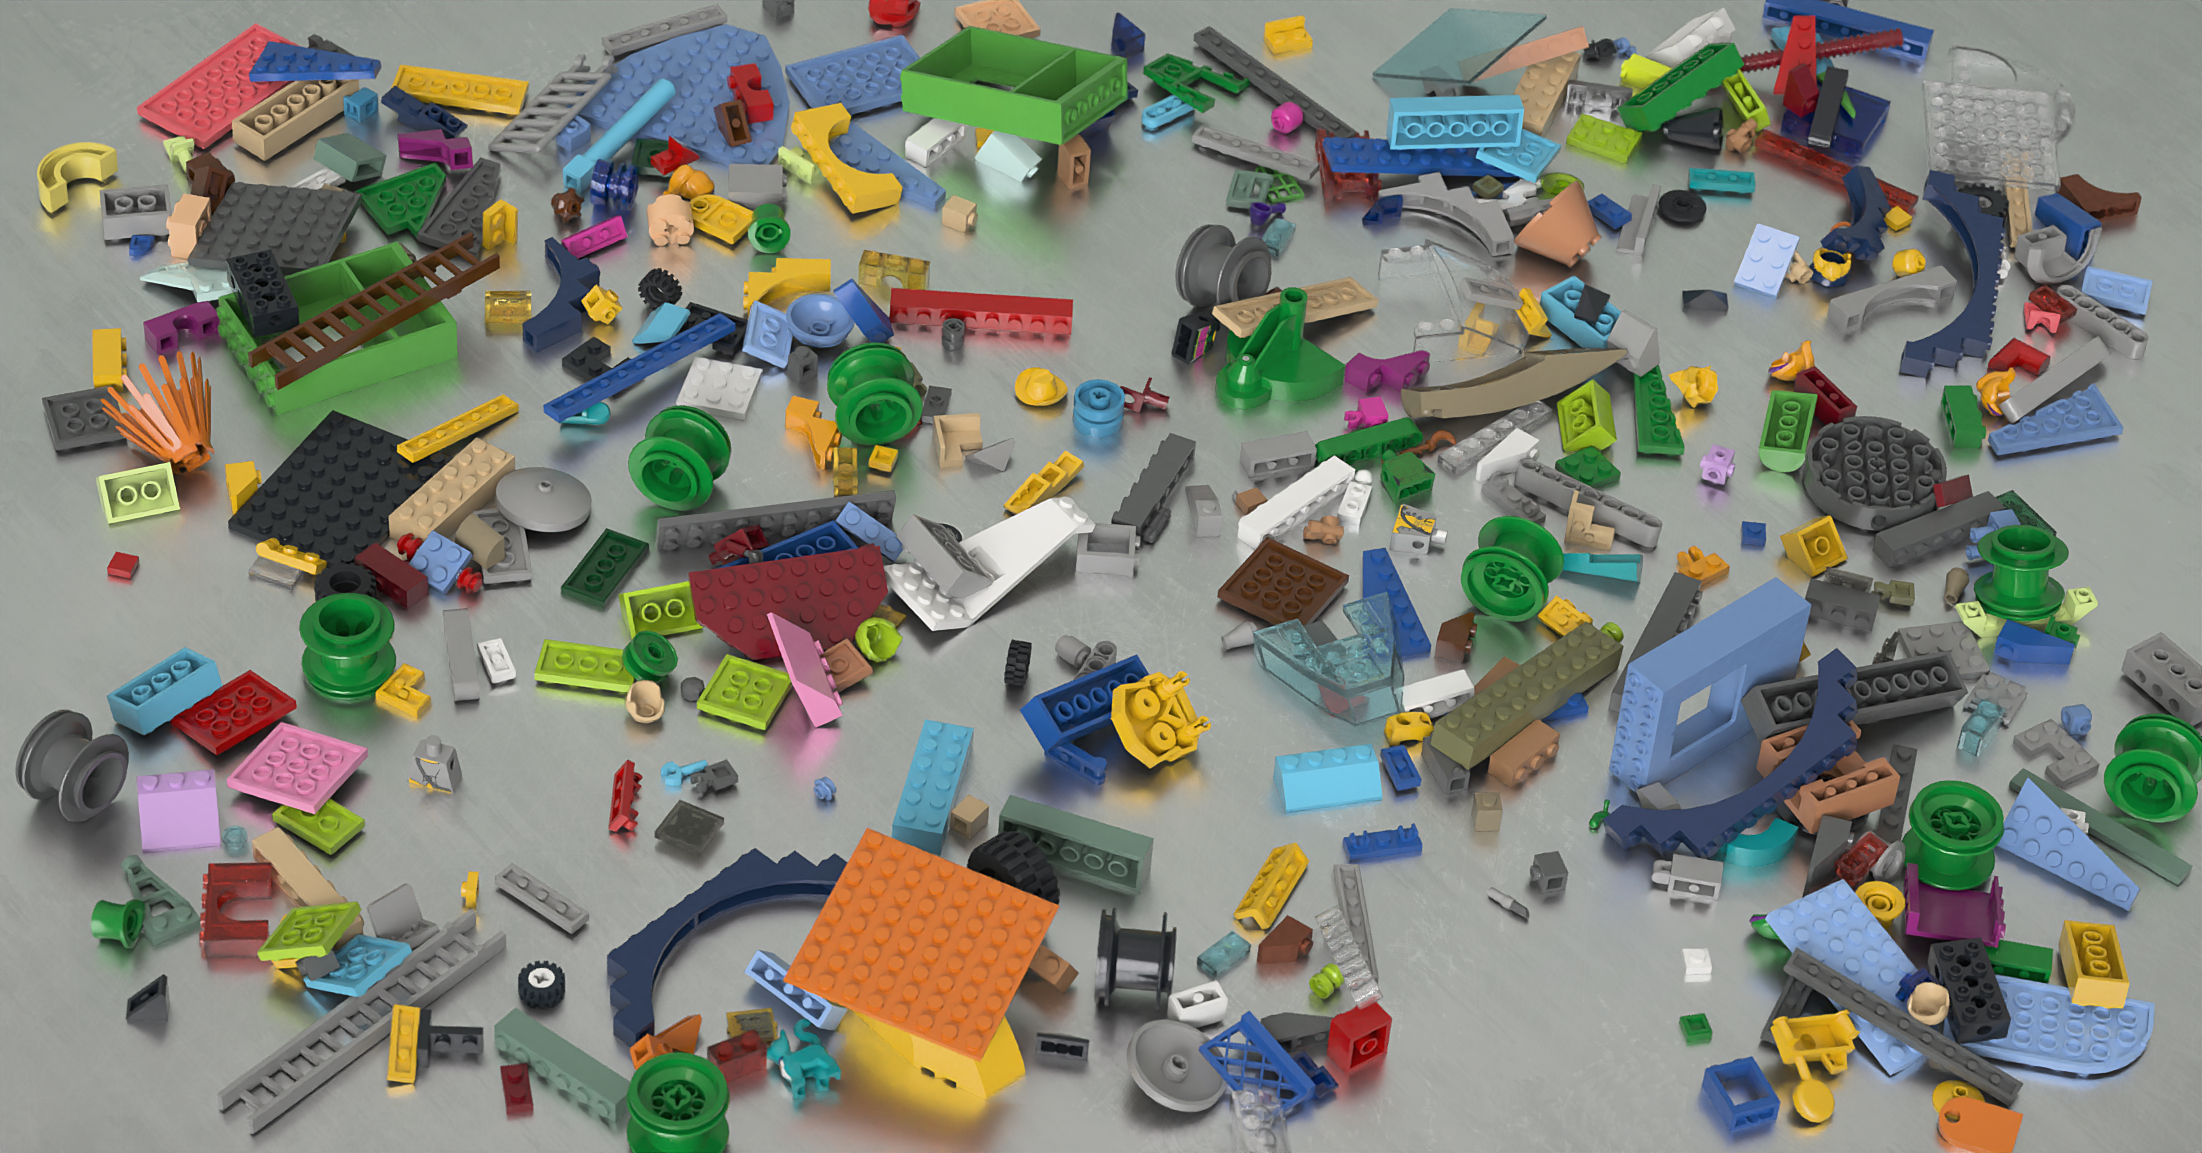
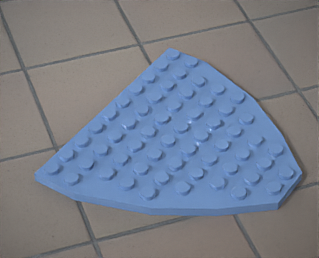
[566,24,790,166]

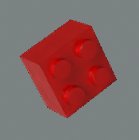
[1326,999,1392,1074]

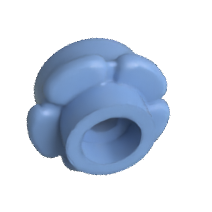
[813,776,836,800]

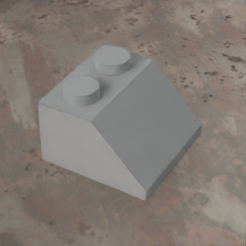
[1607,309,1660,377]

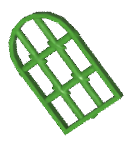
[1255,165,1304,204]

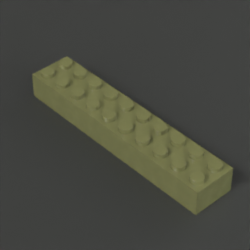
[1430,622,1624,770]

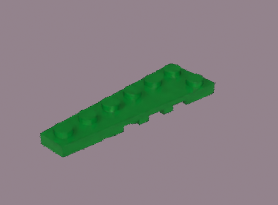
[1633,364,1685,455]

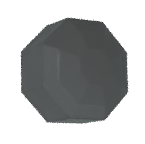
[681,677,705,701]

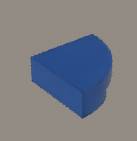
[129,235,155,256]

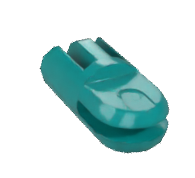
[560,402,611,425]

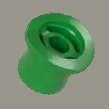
[748,204,791,254]
[91,899,146,949]

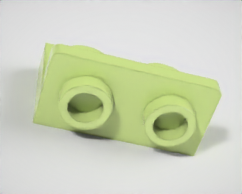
[778,146,823,184]

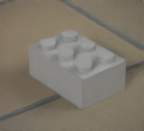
[99,184,172,240]

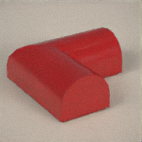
[1987,338,2051,376]

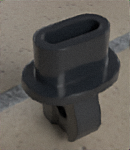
[1583,38,1617,59]

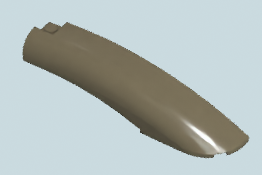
[1401,348,1627,418]

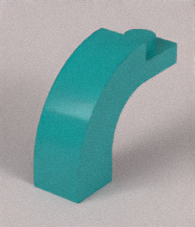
[1718,818,1798,867]

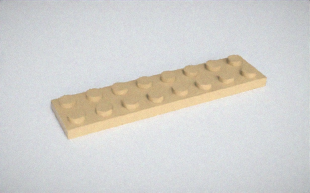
[1212,277,1379,338]

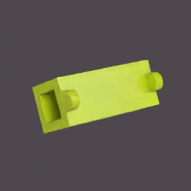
[1620,53,1673,89]

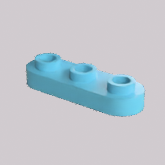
[1141,95,1194,128]

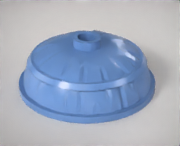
[786,294,855,348]

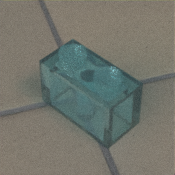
[1957,699,2005,758]

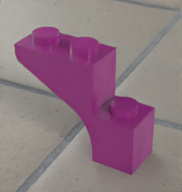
[397,129,473,170]
[1344,350,1430,393]

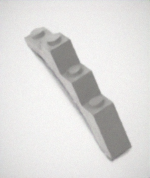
[1378,172,1514,257]

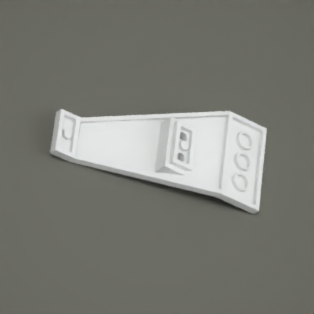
[883,496,1096,631]

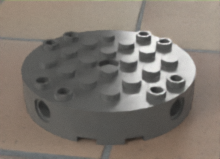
[1803,416,1947,531]

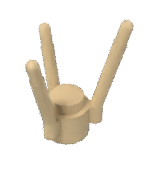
[1780,230,1813,284]

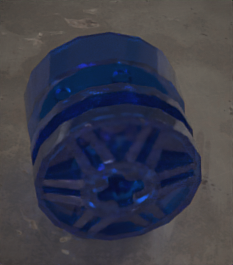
[590,159,639,211]

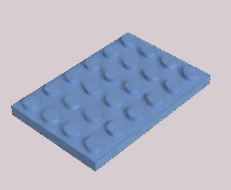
[785,35,920,115]

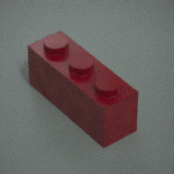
[1793,366,1857,425]
[355,542,428,609]

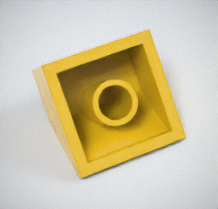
[1780,515,1848,577]

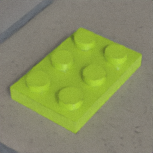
[1566,113,1643,163]
[273,798,365,855]

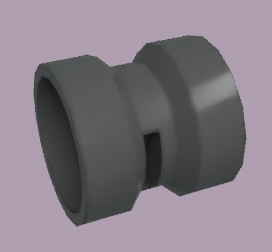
[941,318,965,351]

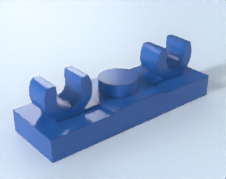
[1342,823,1423,862]

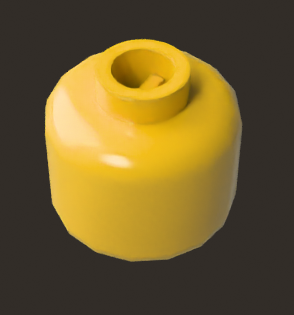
[1892,248,1926,278]

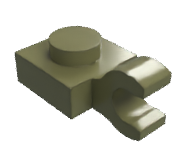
[1871,580,1915,606]

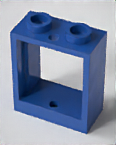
[1702,1056,1781,1132]

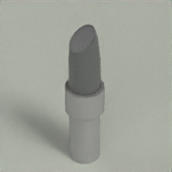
[1487,887,1529,918]

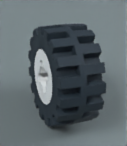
[518,961,565,1009]

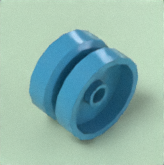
[1072,379,1125,438]

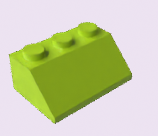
[1557,379,1617,452]
[618,581,703,640]

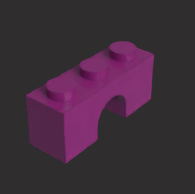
[143,301,220,355]

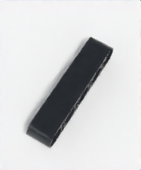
[1807,66,1849,151]

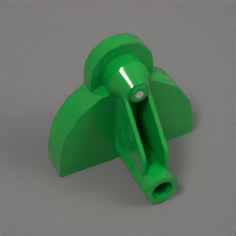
[1215,287,1346,410]

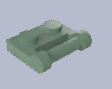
[1226,169,1274,209]

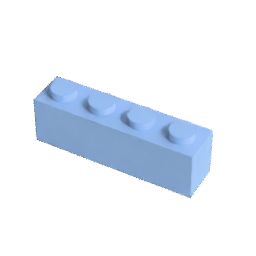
[744,950,848,1031]

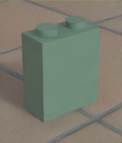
[313,133,387,182]

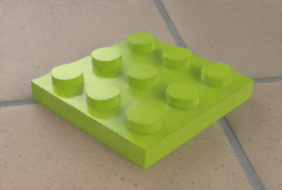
[697,654,793,730]
[257,901,361,961]

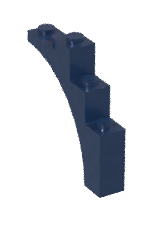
[1820,165,1892,261]
[522,237,601,353]

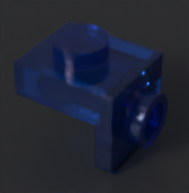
[1895,967,1941,1003]

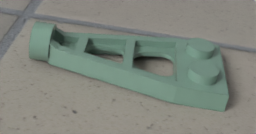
[121,855,201,946]

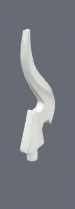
[1474,178,1543,211]

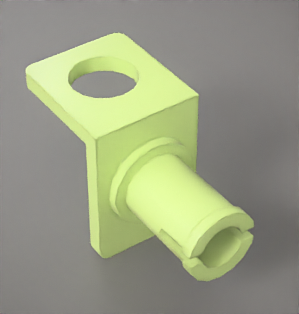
[163,136,194,174]

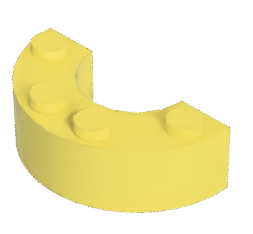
[37,142,118,213]

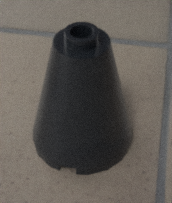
[1664,107,1724,150]

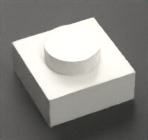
[1681,948,1712,975]

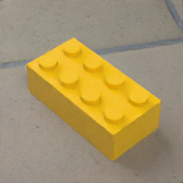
[2058,920,2129,1009]

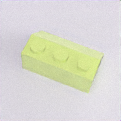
[95,462,180,524]

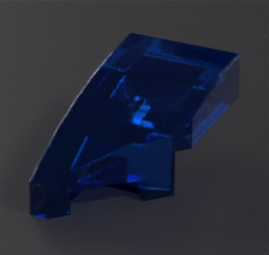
[1362,194,1403,225]

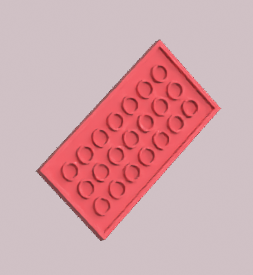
[137,23,299,149]

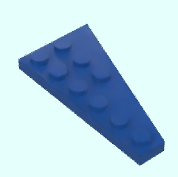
[249,41,382,82]
[1362,548,1431,663]

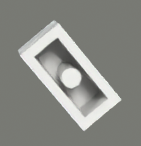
[1167,980,1228,1028]

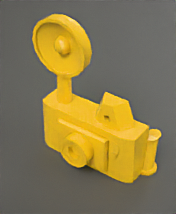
[1771,1010,1860,1123]

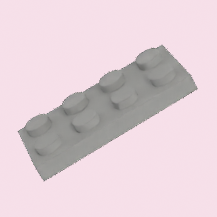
[473,509,532,584]

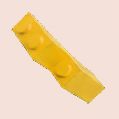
[743,258,831,318]

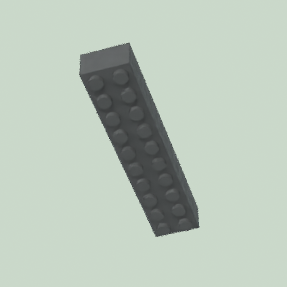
[1741,650,1969,743]

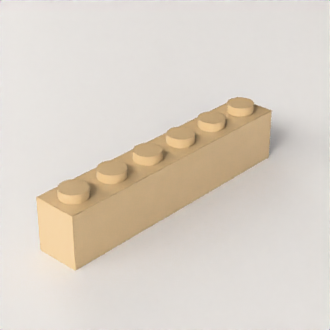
[252,827,364,951]

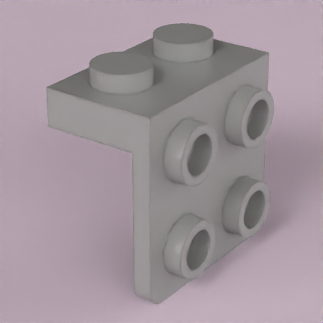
[367,884,440,950]

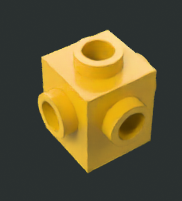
[581,285,623,324]

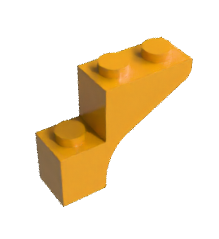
[785,396,842,470]

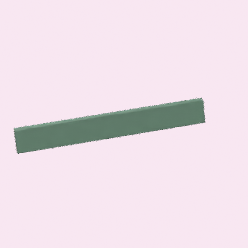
[2009,768,2193,885]

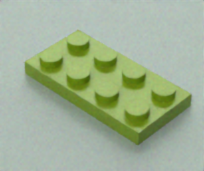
[534,639,636,692]

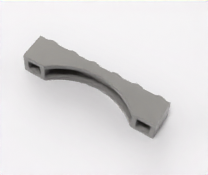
[1827,265,1957,332]

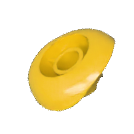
[1015,367,1068,406]

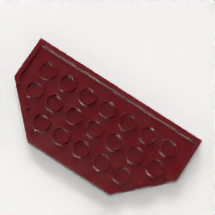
[687,546,888,662]

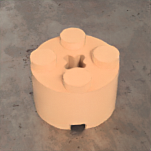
[646,194,694,246]

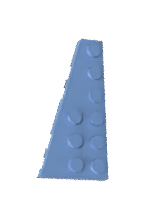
[830,122,946,209]
[1988,383,2124,455]
[1996,778,2140,912]

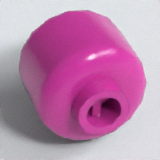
[1271,102,1303,134]

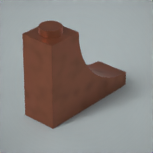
[2056,174,2142,222]

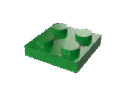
[1555,446,1621,489]

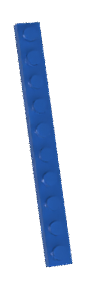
[543,313,735,423]

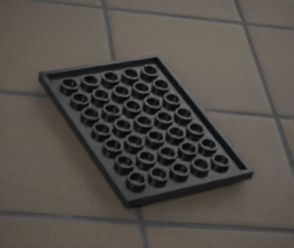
[228,410,454,569]

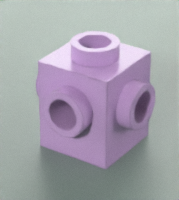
[1700,444,1736,485]

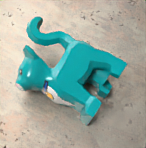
[764,1019,841,1100]

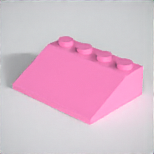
[767,612,843,728]

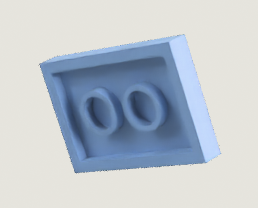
[1734,223,1800,299]
[2081,266,2153,314]
[742,300,793,368]

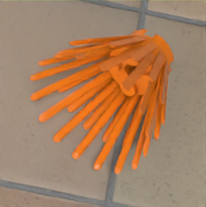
[101,351,215,474]

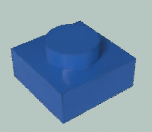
[1741,521,1766,546]

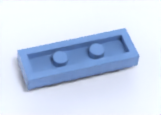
[835,502,903,563]

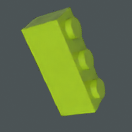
[1722,69,1771,133]

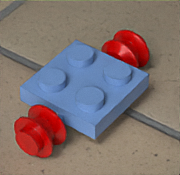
[397,530,483,595]

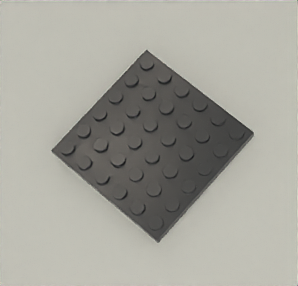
[188,182,362,275]

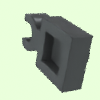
[690,759,738,793]

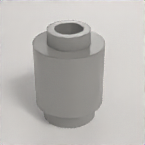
[1055,635,1091,668]

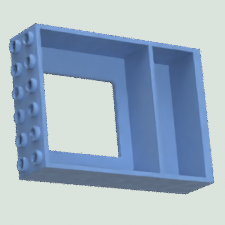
[1609,577,1811,791]

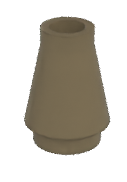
[1944,567,1969,603]

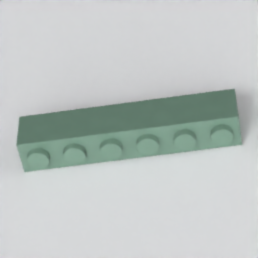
[494,1007,630,1122]

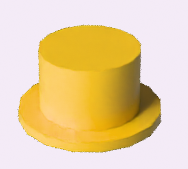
[1855,881,1905,929]

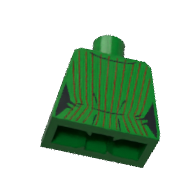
[1380,450,1436,504]

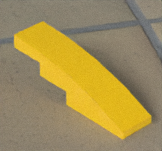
[1003,451,1085,515]

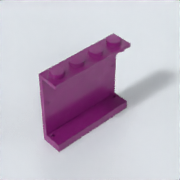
[1903,863,2006,948]

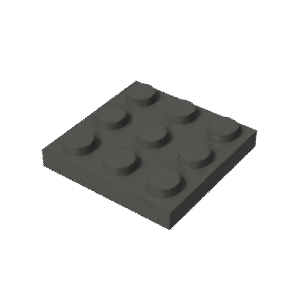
[42,385,126,451]

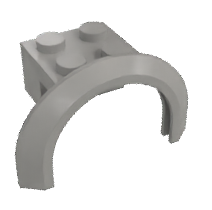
[2014,225,2102,285]

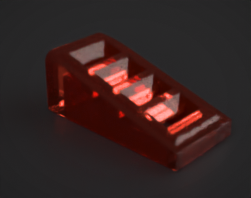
[1835,832,1888,886]

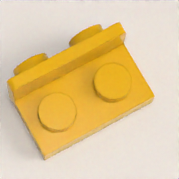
[1263,15,1313,55]
[482,199,518,250]
[1537,595,1593,637]

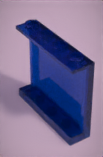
[1780,78,1891,159]

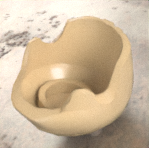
[625,680,665,724]
[1907,982,1949,1026]

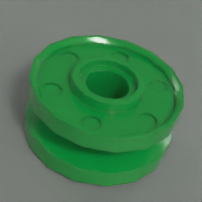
[622,630,678,685]

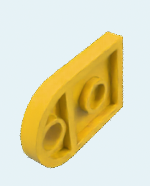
[690,195,753,244]

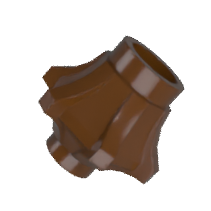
[551,188,585,223]

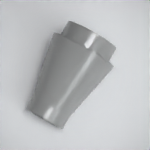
[1221,621,1259,650]

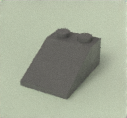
[1802,814,1855,898]

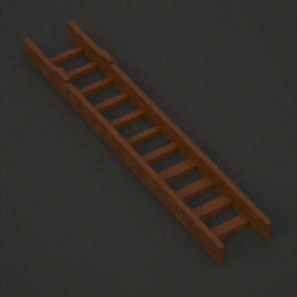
[248,232,500,390]

